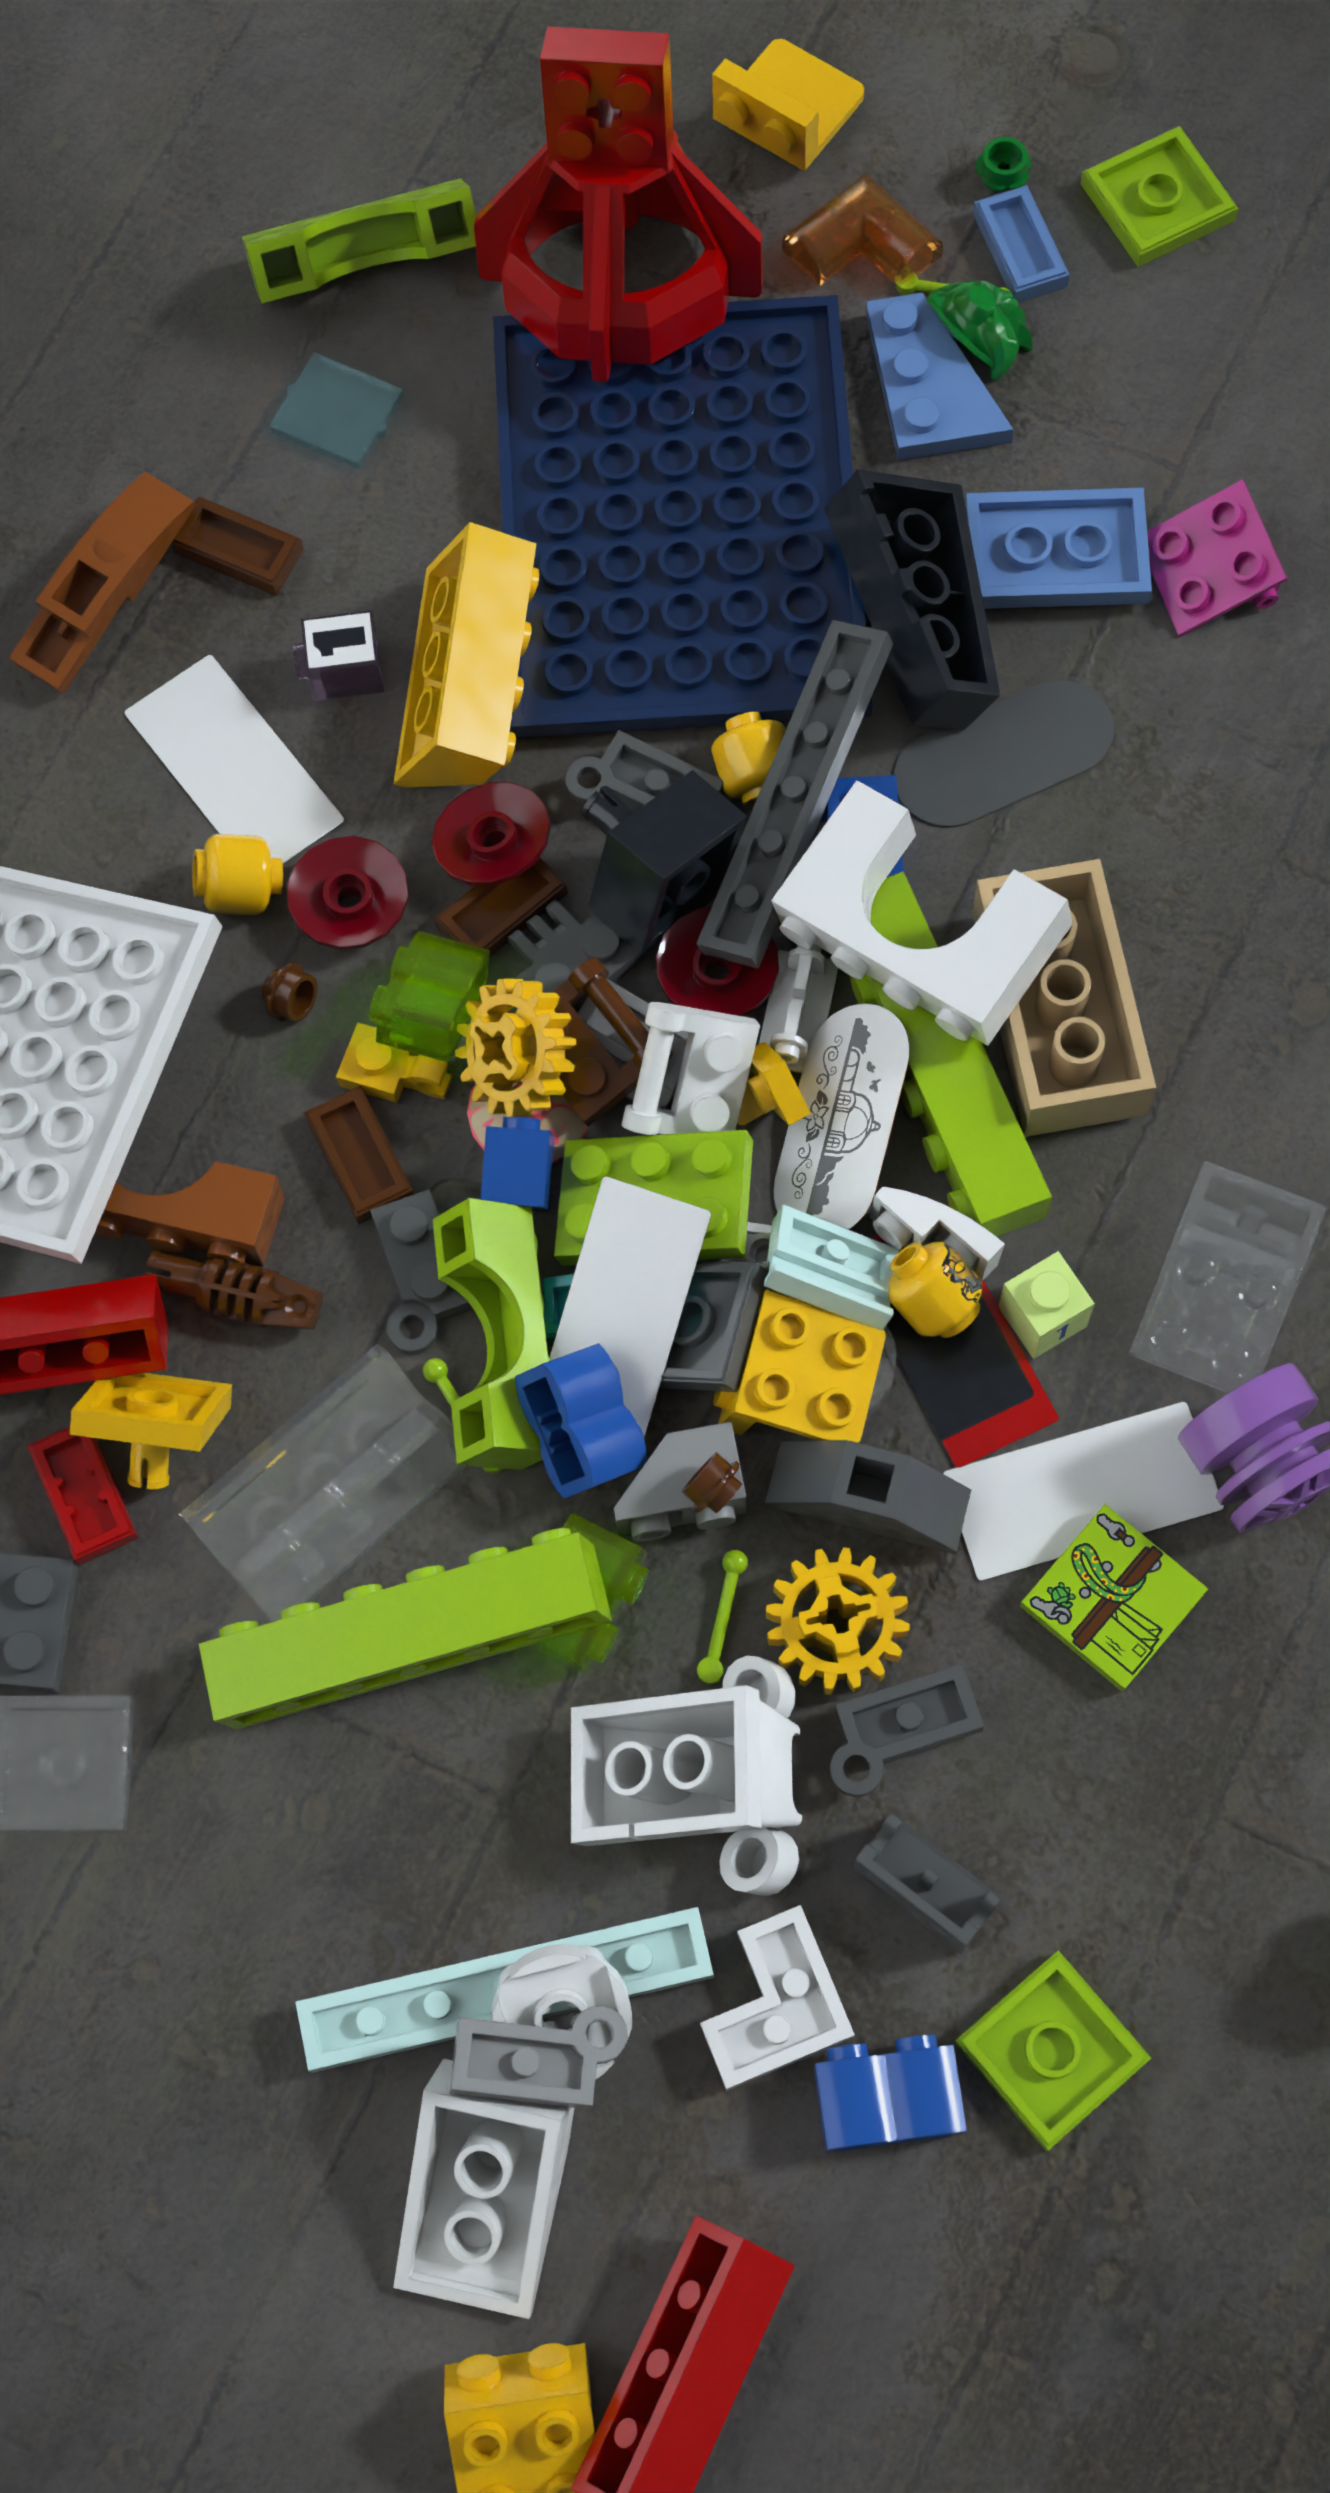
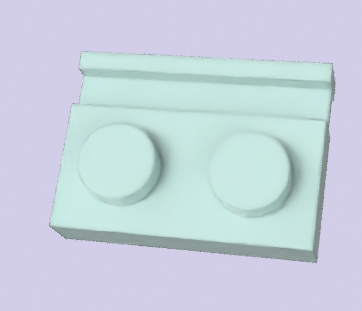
[764,1204,899,1330]

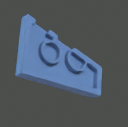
[865,292,1013,461]

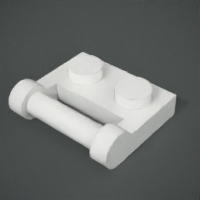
[621,1002,760,1135]

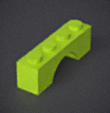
[241,178,476,303]
[433,1198,550,1470]

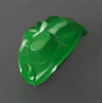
[927,281,1033,381]

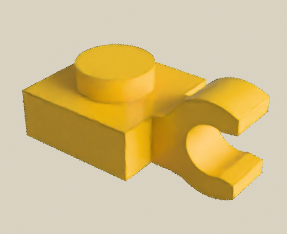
[336,1022,453,1103]

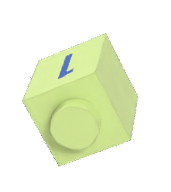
[998,1251,1095,1359]

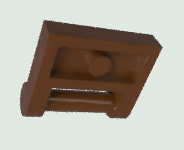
[551,957,673,1127]

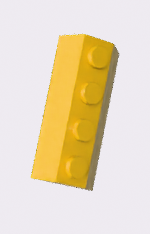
[393,522,539,788]

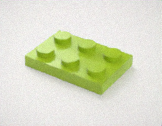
[554,1130,753,1266]

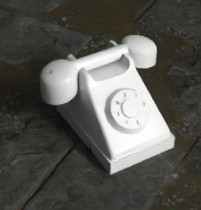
[571,1656,802,1896]

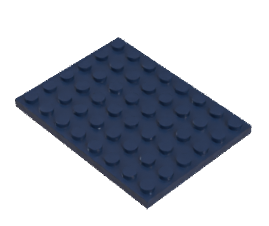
[493,295,873,738]

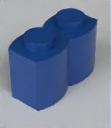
[515,1343,648,1498]
[813,2034,967,2153]

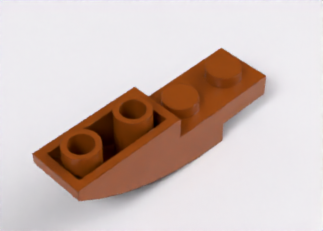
[9,472,196,695]

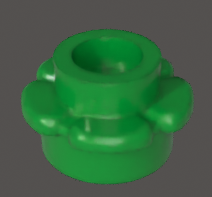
[976,137,1032,192]

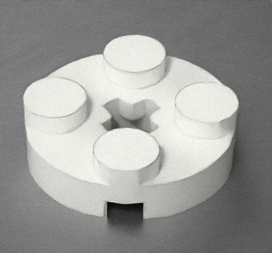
[491,1944,632,2079]

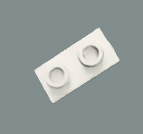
[759,944,838,1073]

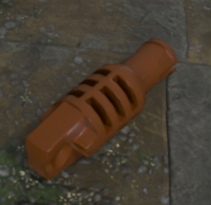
[144,1249,323,1329]

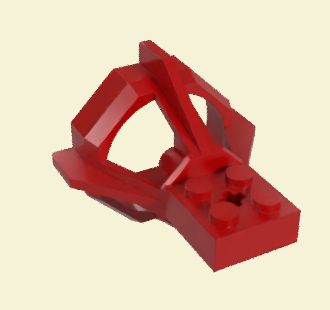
[474,27,763,382]

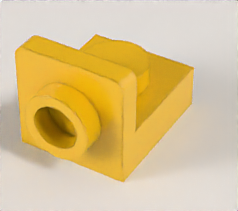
[737,1042,811,1126]

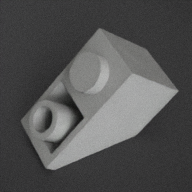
[614,1422,746,1541]

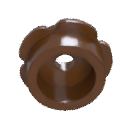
[262,962,318,1022]
[681,1452,742,1513]

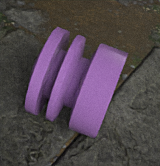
[1178,1363,1330,1533]

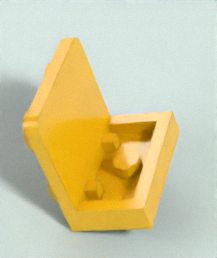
[712,39,864,171]
[713,1290,886,1443]
[444,2343,595,2493]

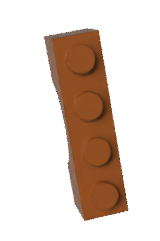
[94,1162,285,1266]

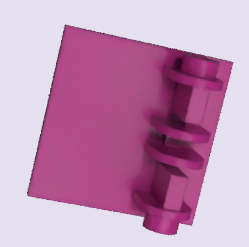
[1147,479,1288,637]

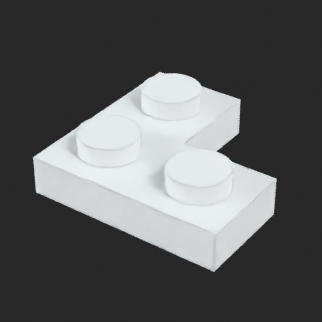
[700,1905,855,2091]

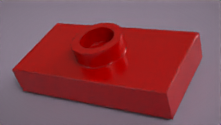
[27,1426,139,1565]

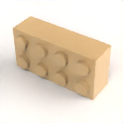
[972,859,1156,1137]

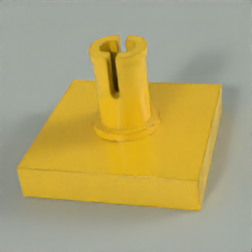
[70,1373,232,1489]

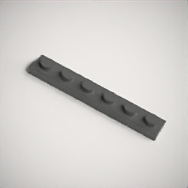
[696,620,893,969]

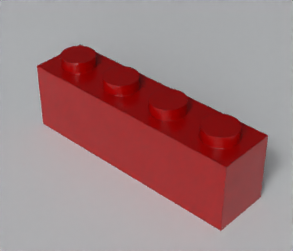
[0,1274,169,1395]
[570,2215,795,2493]

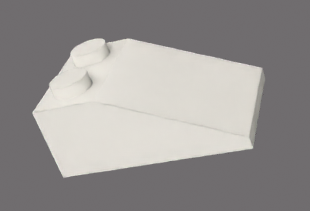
[393,2058,574,2319]

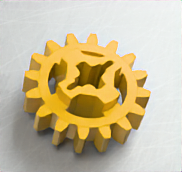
[455,979,576,1117]
[766,1547,910,1695]

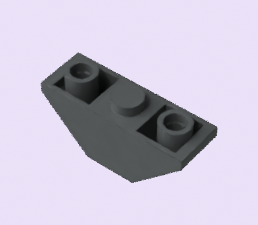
[765,1440,972,1555]

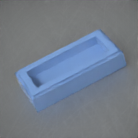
[973,185,1069,303]

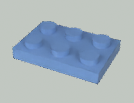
[965,488,1152,609]

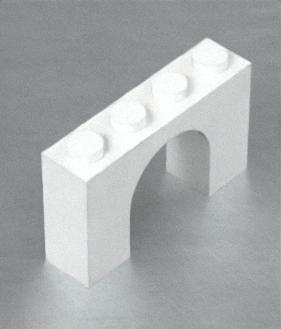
[771,780,1073,1046]

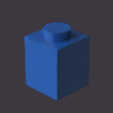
[480,1117,555,1211]

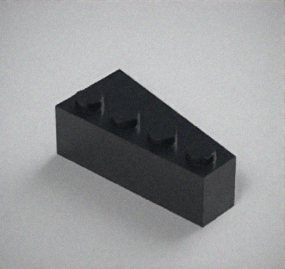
[824,469,1000,731]

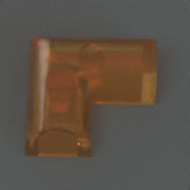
[782,173,943,286]

